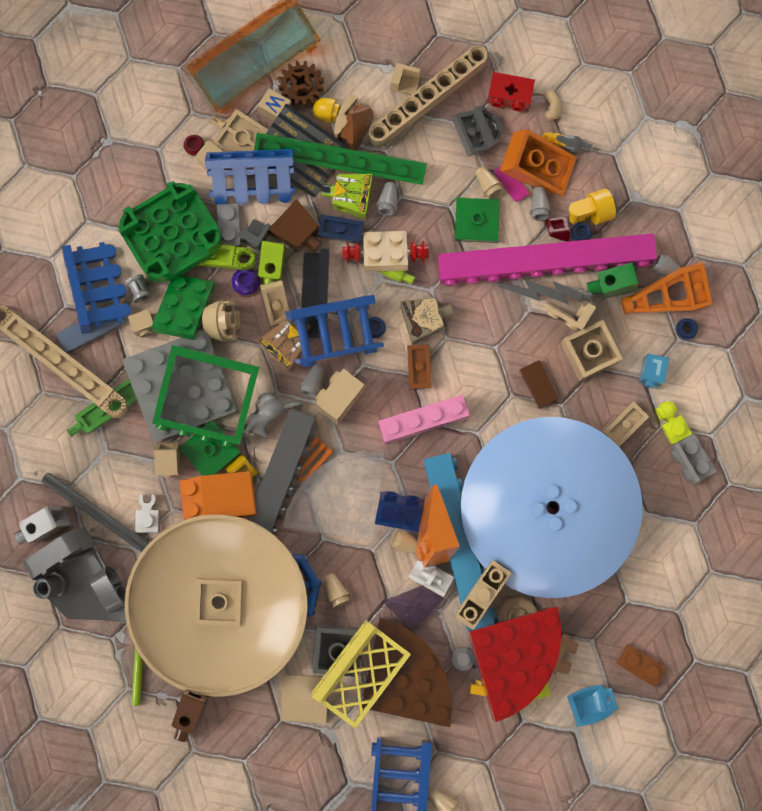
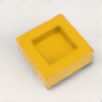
[468,680,486,696]

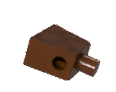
[269,199,322,253]
[171,689,210,742]

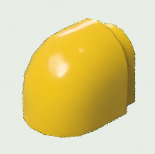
[313,98,341,123]

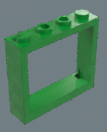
[152,345,259,448]

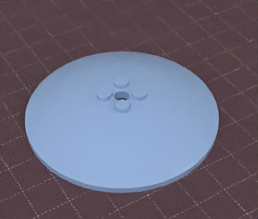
[461,417,643,598]

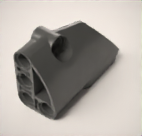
[22,527,126,623]

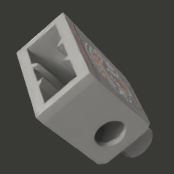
[14,506,72,545]

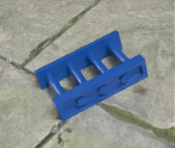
[285,295,384,367]
[371,737,432,811]

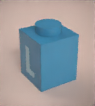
[639,354,669,389]

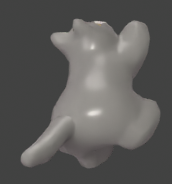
[244,393,303,438]

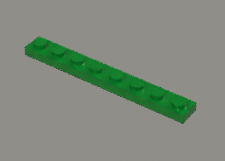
[254,132,427,185]

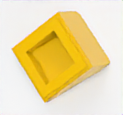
[225,454,258,478]

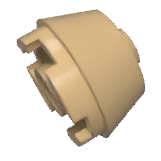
[202,299,241,343]

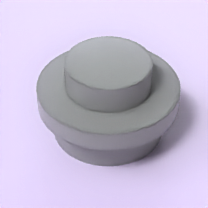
[452,648,474,671]

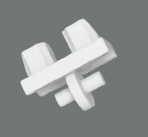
[408,560,454,597]

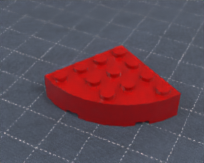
[467,606,561,722]

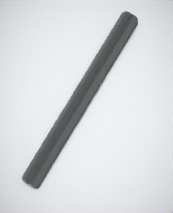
[42,473,149,552]

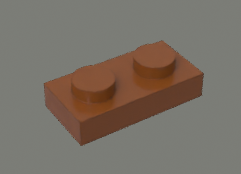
[407,344,431,390]
[616,644,667,688]

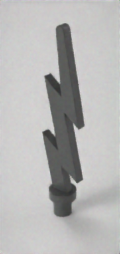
[498,279,592,305]

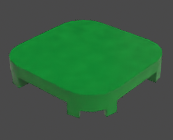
[118,181,222,282]

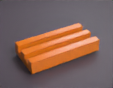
[297,437,333,484]

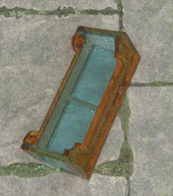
[181,0,321,114]

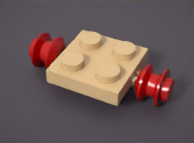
[342,231,429,271]

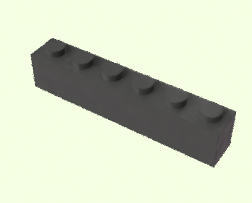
[247,409,319,536]

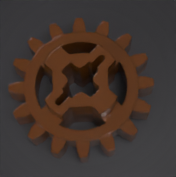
[278,61,324,108]

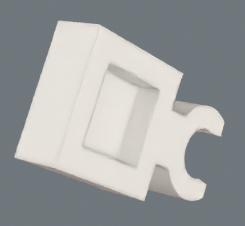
[135,495,159,533]

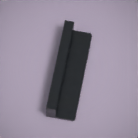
[301,249,330,338]

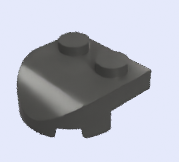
[452,106,504,156]

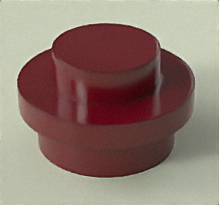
[183,135,205,156]

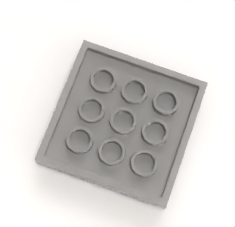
[122,329,237,442]

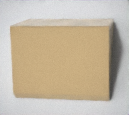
[281,675,328,723]

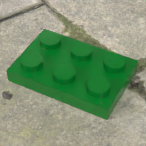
[151,275,215,340]

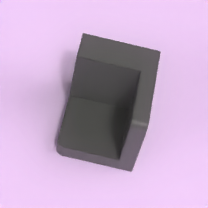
[239,219,271,252]

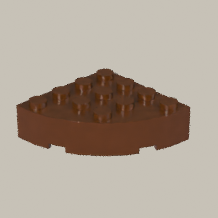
[362,617,452,727]

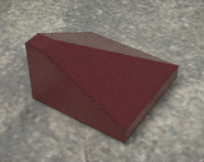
[545,216,570,242]

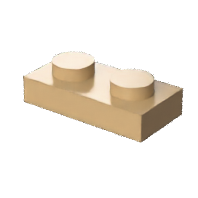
[260,280,292,326]
[602,401,649,447]

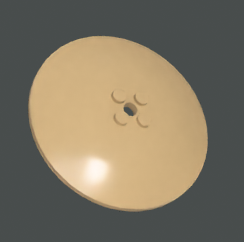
[125,514,308,697]

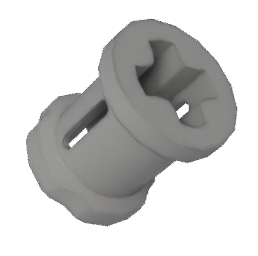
[125,274,152,303]

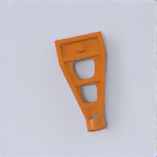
[620,262,713,315]

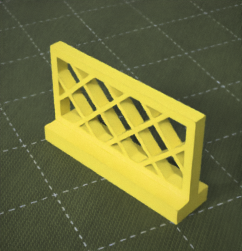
[311,620,411,729]

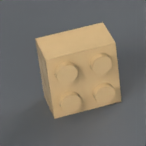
[560,320,623,382]
[315,368,365,425]

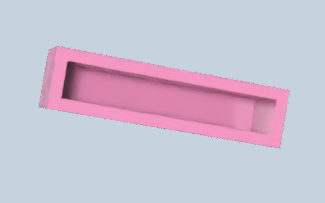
[378,394,470,445]

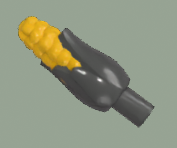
[542,132,592,153]

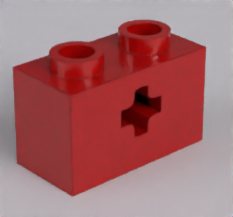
[487,71,535,112]

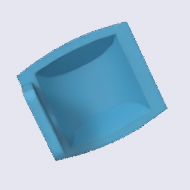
[567,685,618,727]

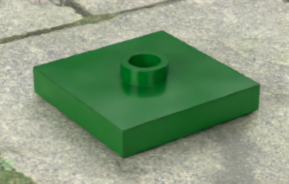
[455,197,499,243]
[179,420,241,476]

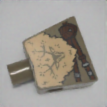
[400,297,454,345]

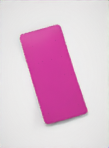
[494,166,529,202]

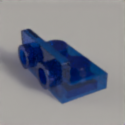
[375,491,424,532]

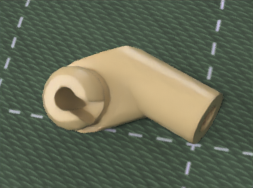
[545,90,562,122]

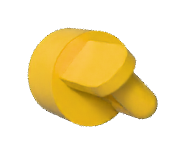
[568,188,617,225]

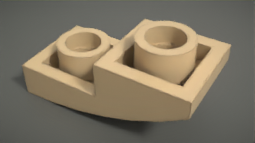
[334,93,357,140]

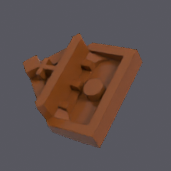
[341,103,374,150]

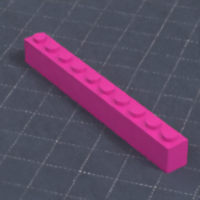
[437,233,657,287]

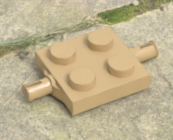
[209,109,269,168]

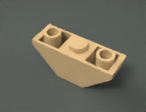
[454,560,511,630]

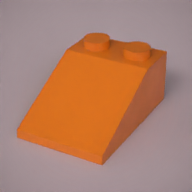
[500,129,577,196]
[179,471,257,520]
[416,484,459,568]

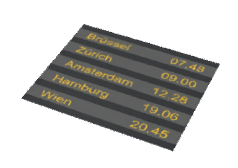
[266,103,348,198]

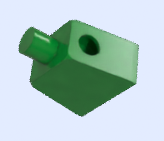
[586,263,638,298]

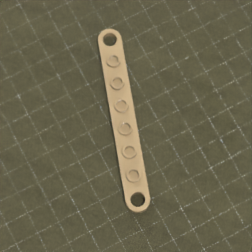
[0,305,127,418]

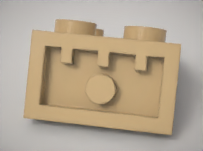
[544,301,596,331]

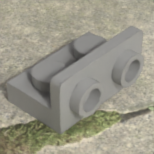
[670,434,716,485]

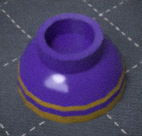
[231,268,262,298]

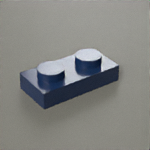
[318,214,364,244]

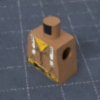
[257,320,312,372]

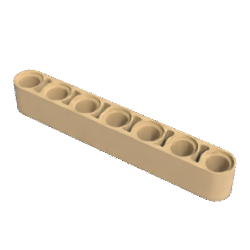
[369,45,488,148]

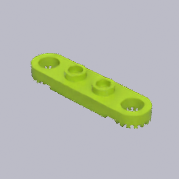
[197,245,256,270]

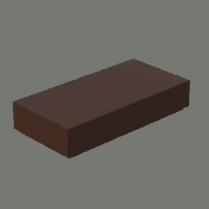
[519,360,559,409]

